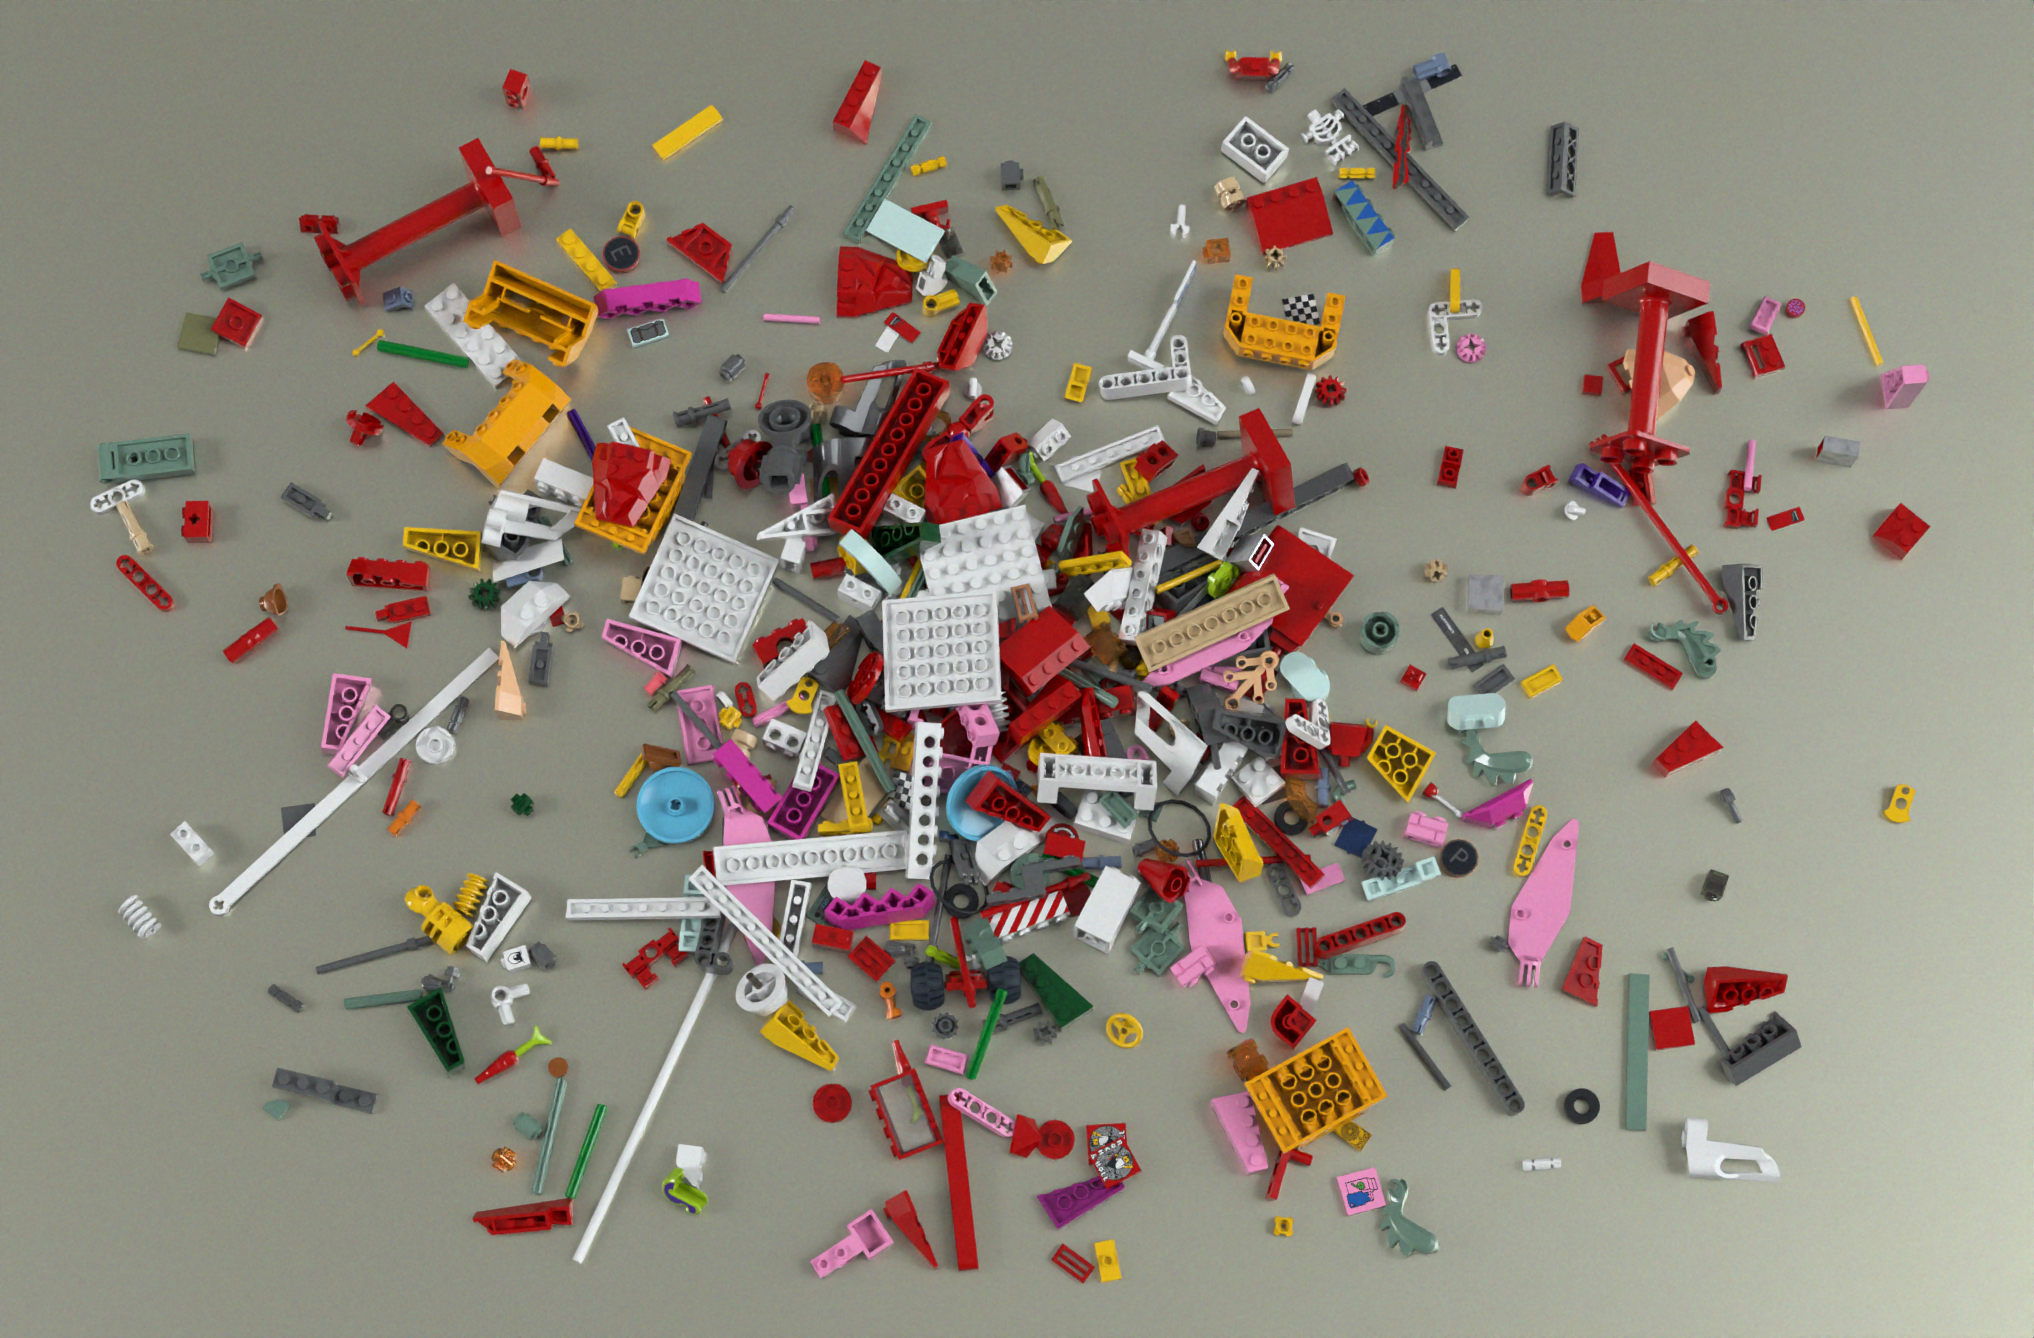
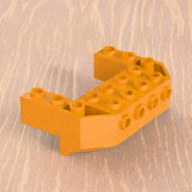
[1223,274,1346,370]

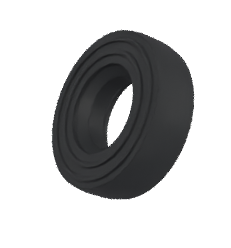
[1050,791,1078,819]
[1274,800,1309,835]
[944,883,979,919]
[1564,1088,1600,1124]

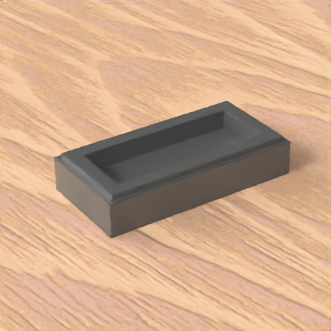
[1473,664,1515,694]

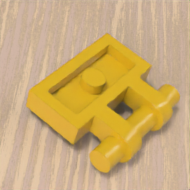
[878,733,915,773]

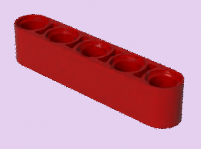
[1314,912,1406,959]

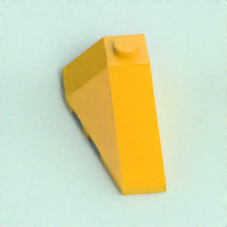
[760,999,839,1071]

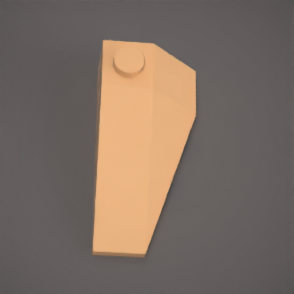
[495,641,526,720]

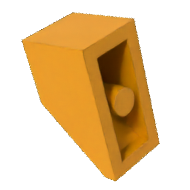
[1565,605,1606,643]

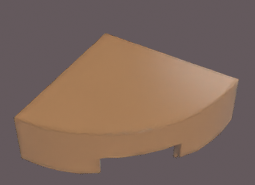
[1173,528,1197,547]

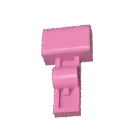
[789,474,818,553]
[810,1209,894,1279]

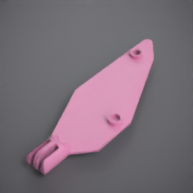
[1142,577,1289,688]
[717,785,775,965]
[1508,819,1579,987]
[1179,858,1250,1033]

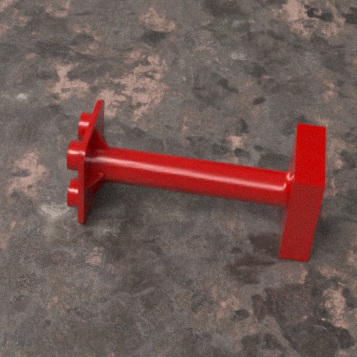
[313,138,521,307]
[1590,261,1710,474]
[1086,408,1295,568]

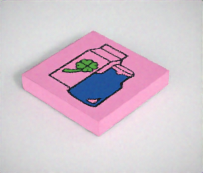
[1336,1167,1386,1217]

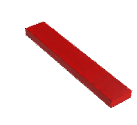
[1232,796,1325,889]

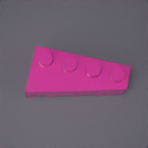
[712,739,783,813]

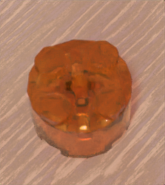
[807,362,845,405]
[1083,621,1128,666]
[1226,1038,1269,1083]

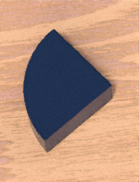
[939,830,959,843]

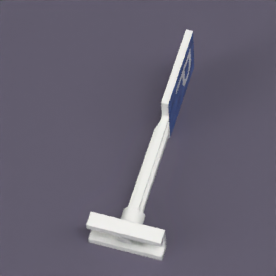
[1127,260,1197,370]

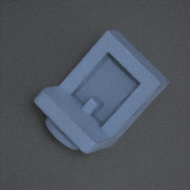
[383,287,414,312]

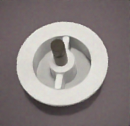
[736,964,788,1017]

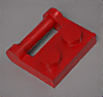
[1740,334,1785,378]

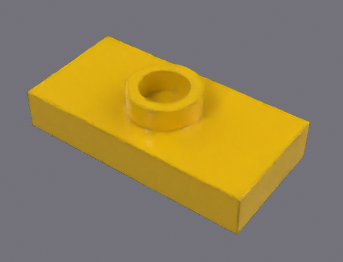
[1094,1239,1122,1283]

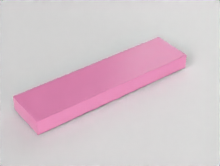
[326,705,391,778]

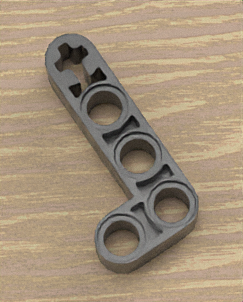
[694,912,734,975]

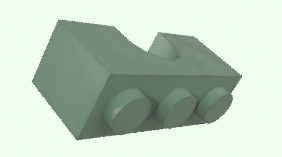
[963,918,1008,970]

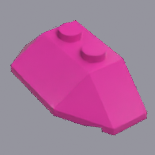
[1462,779,1533,829]

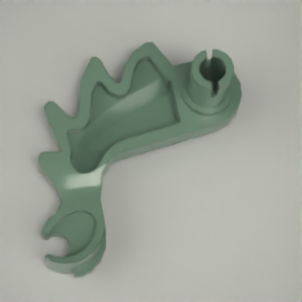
[1647,620,1721,679]
[1458,729,1533,785]
[1379,1179,1440,1256]

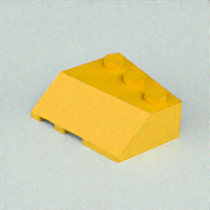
[1367,724,1436,803]
[1213,803,1263,883]

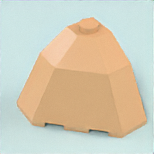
[1623,349,1695,420]

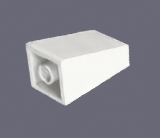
[1073,866,1141,954]

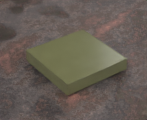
[177,312,220,356]

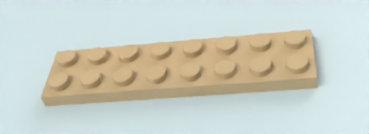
[1134,573,1290,672]

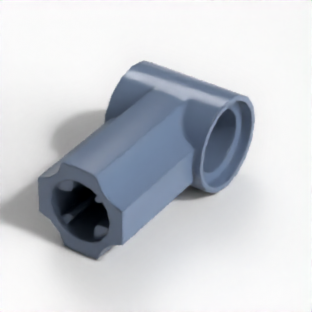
[1412,53,1452,81]
[505,567,544,589]

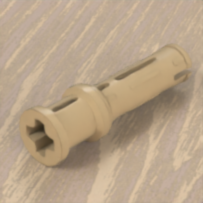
[116,501,154,556]

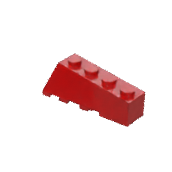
[833,60,882,145]
[346,557,431,592]
[1007,674,1082,746]

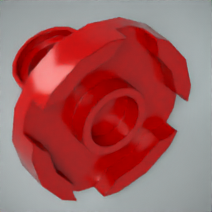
[345,410,384,447]

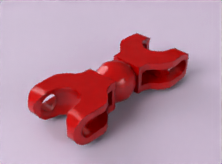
[922,394,994,462]

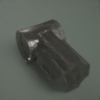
[378,704,410,740]

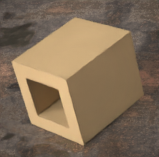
[620,576,643,606]

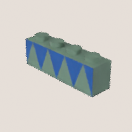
[1332,180,1395,256]

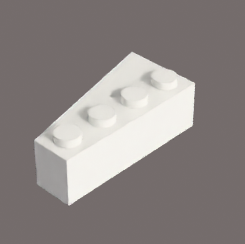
[1193,736,1250,806]

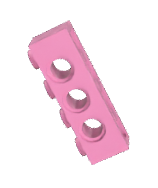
[954,704,1000,748]

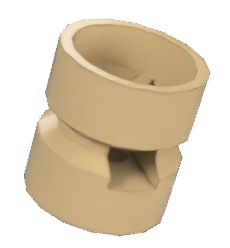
[1214,177,1246,212]
[731,729,758,760]

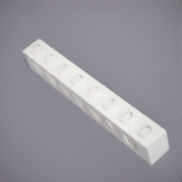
[905,722,944,880]

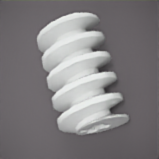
[987,691,1010,732]
[118,895,161,939]

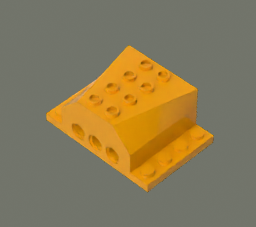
[574,426,693,555]
[1244,1027,1388,1154]

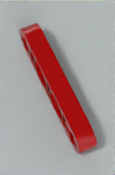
[116,555,174,612]

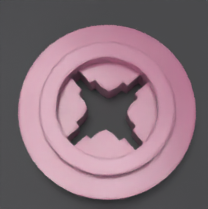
[1456,333,1486,363]

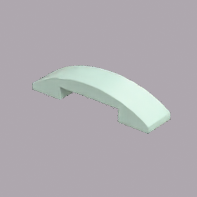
[838,529,902,596]
[1361,856,1441,901]
[679,874,704,952]

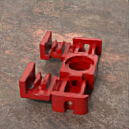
[1723,470,1762,529]
[622,928,689,990]

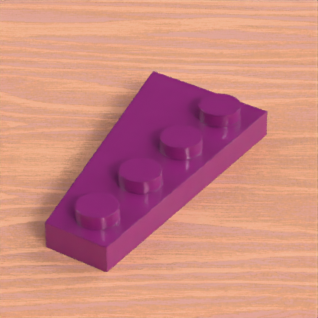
[1037,1176,1126,1231]

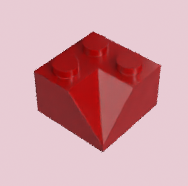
[1872,503,1931,560]

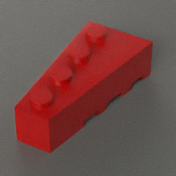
[1057,685,1138,727]
[1280,698,1322,780]
[965,770,1051,832]

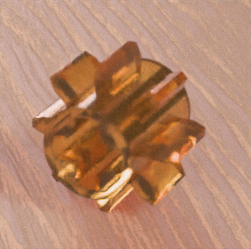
[990,250,1013,274]
[1155,838,1180,862]
[491,1146,516,1173]

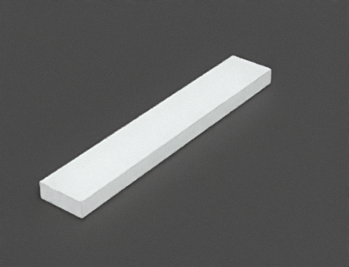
[1054,425,1166,484]
[792,690,836,792]

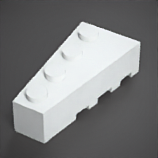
[756,620,830,701]
[466,872,532,962]

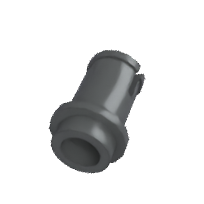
[1132,838,1158,858]

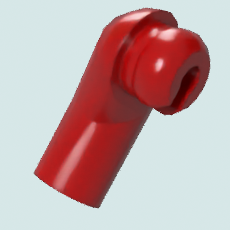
[1047,573,1069,597]

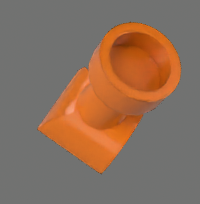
[879,981,902,1020]

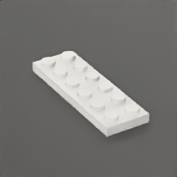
[424,283,523,389]

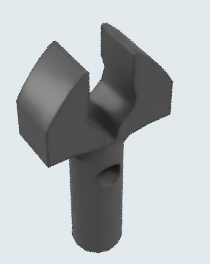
[1720,788,1742,824]

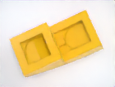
[1064,363,1092,403]

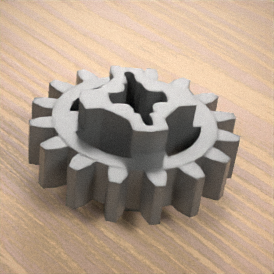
[1361,840,1404,880]

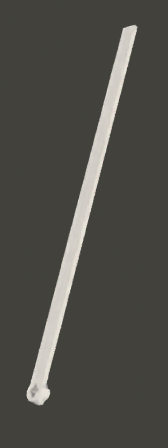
[209,648,499,916]

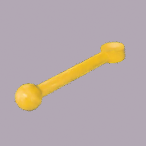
[352,329,384,356]

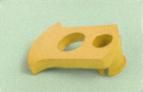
[786,677,819,715]
[1883,784,1916,823]

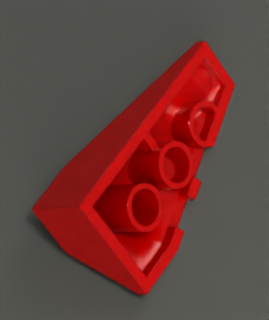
[1581,232,1621,304]
[1683,311,1722,394]
[1704,966,1788,1013]
[883,1190,938,1270]

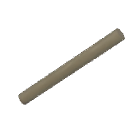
[1217,429,1293,439]

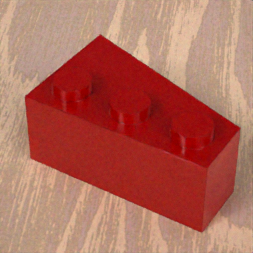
[1652,720,1724,778]

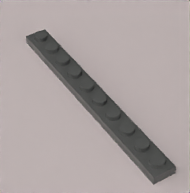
[1331,88,1470,231]

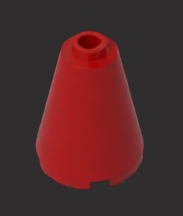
[1137,858,1190,903]

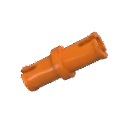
[387,799,421,837]

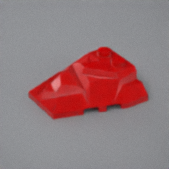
[837,246,913,318]
[924,439,1003,525]
[592,442,671,528]

